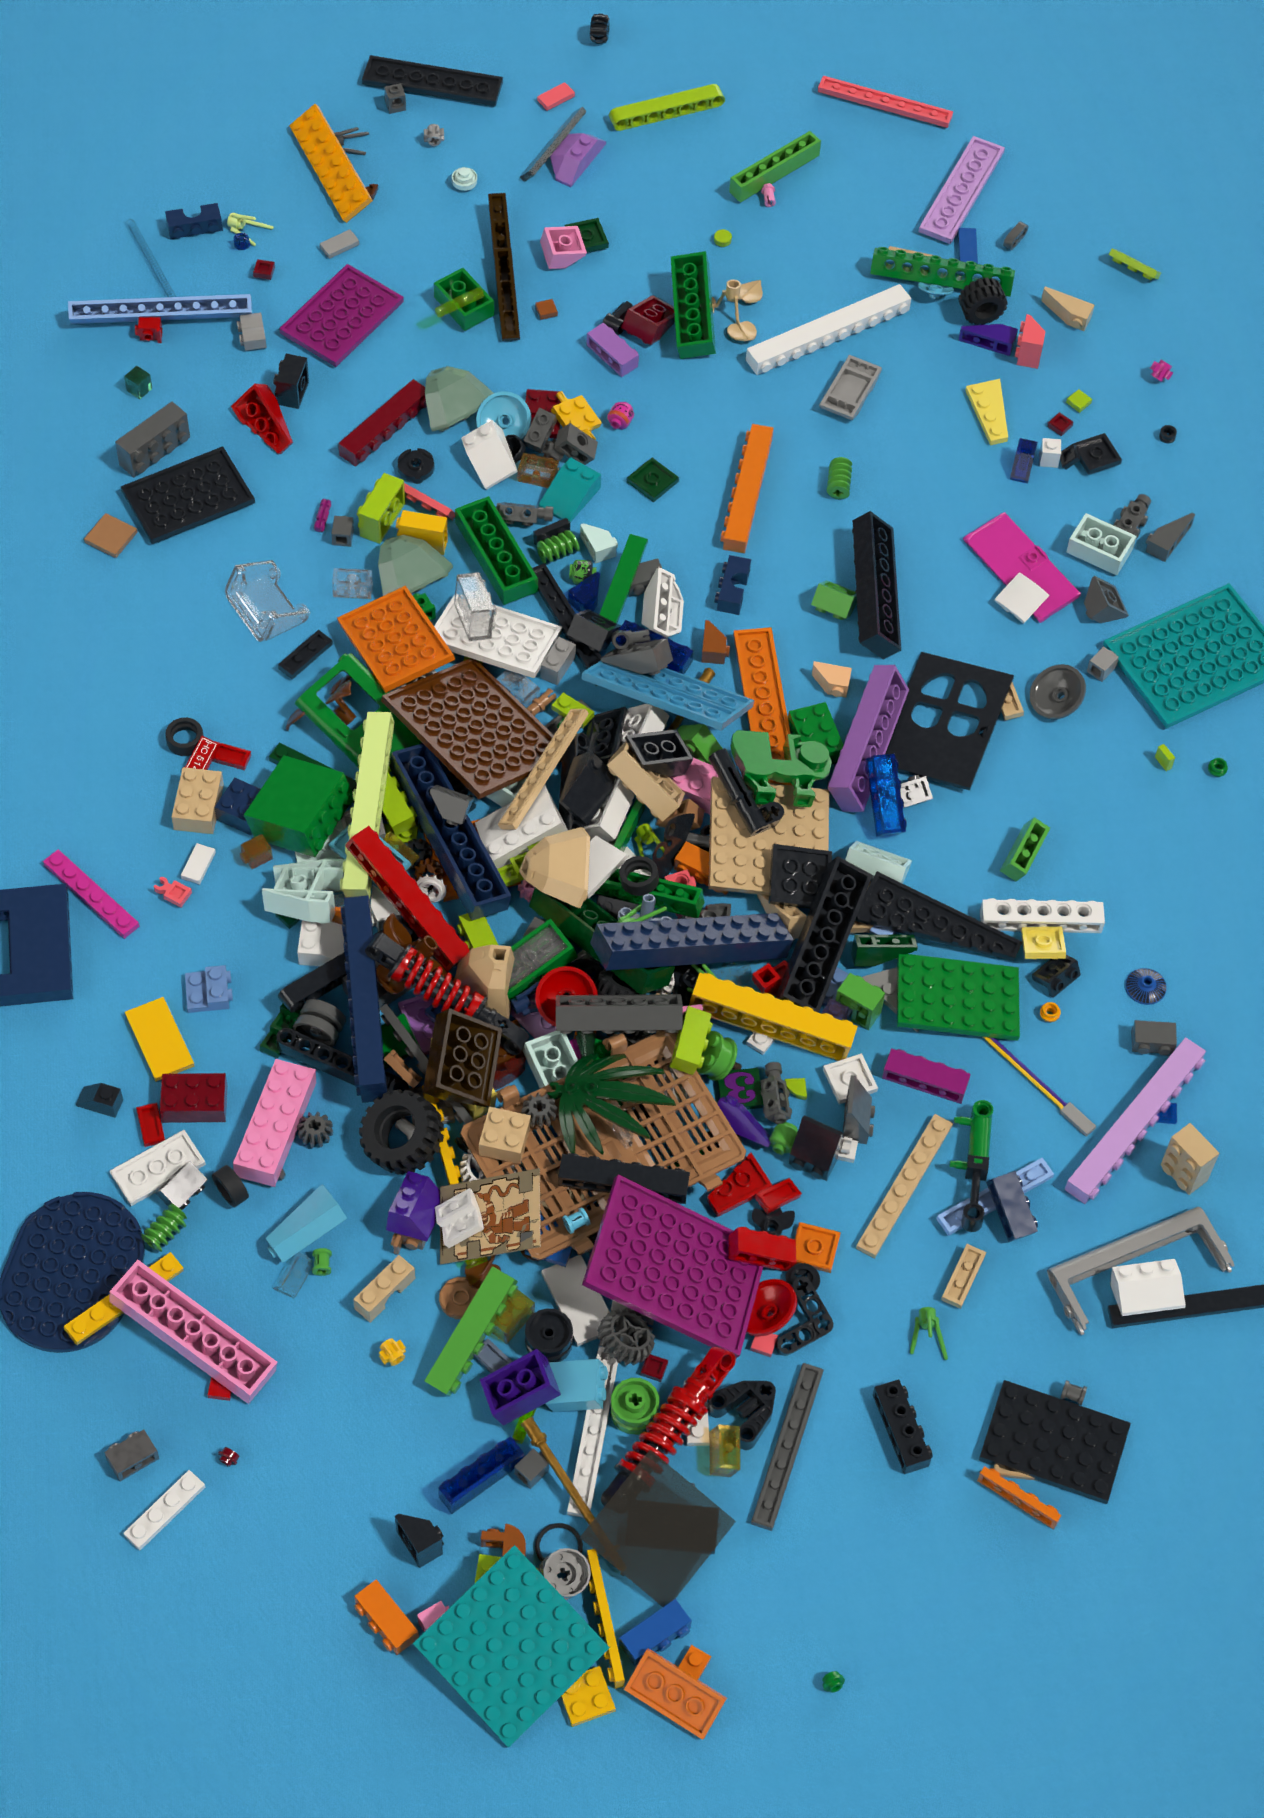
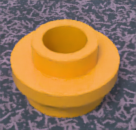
[1040,1002,1061,1022]

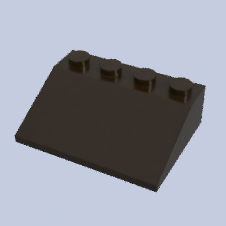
[423,1008,502,1107]

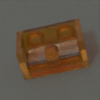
[517,453,559,488]

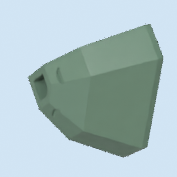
[425,366,494,432]
[378,535,453,596]

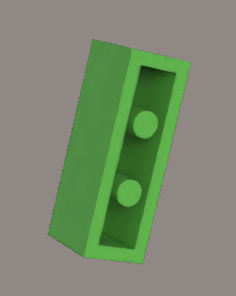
[1000,817,1050,882]

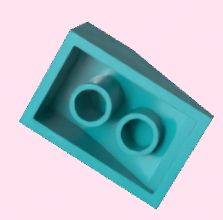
[538,457,601,523]

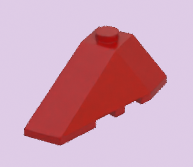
[231,383,293,454]

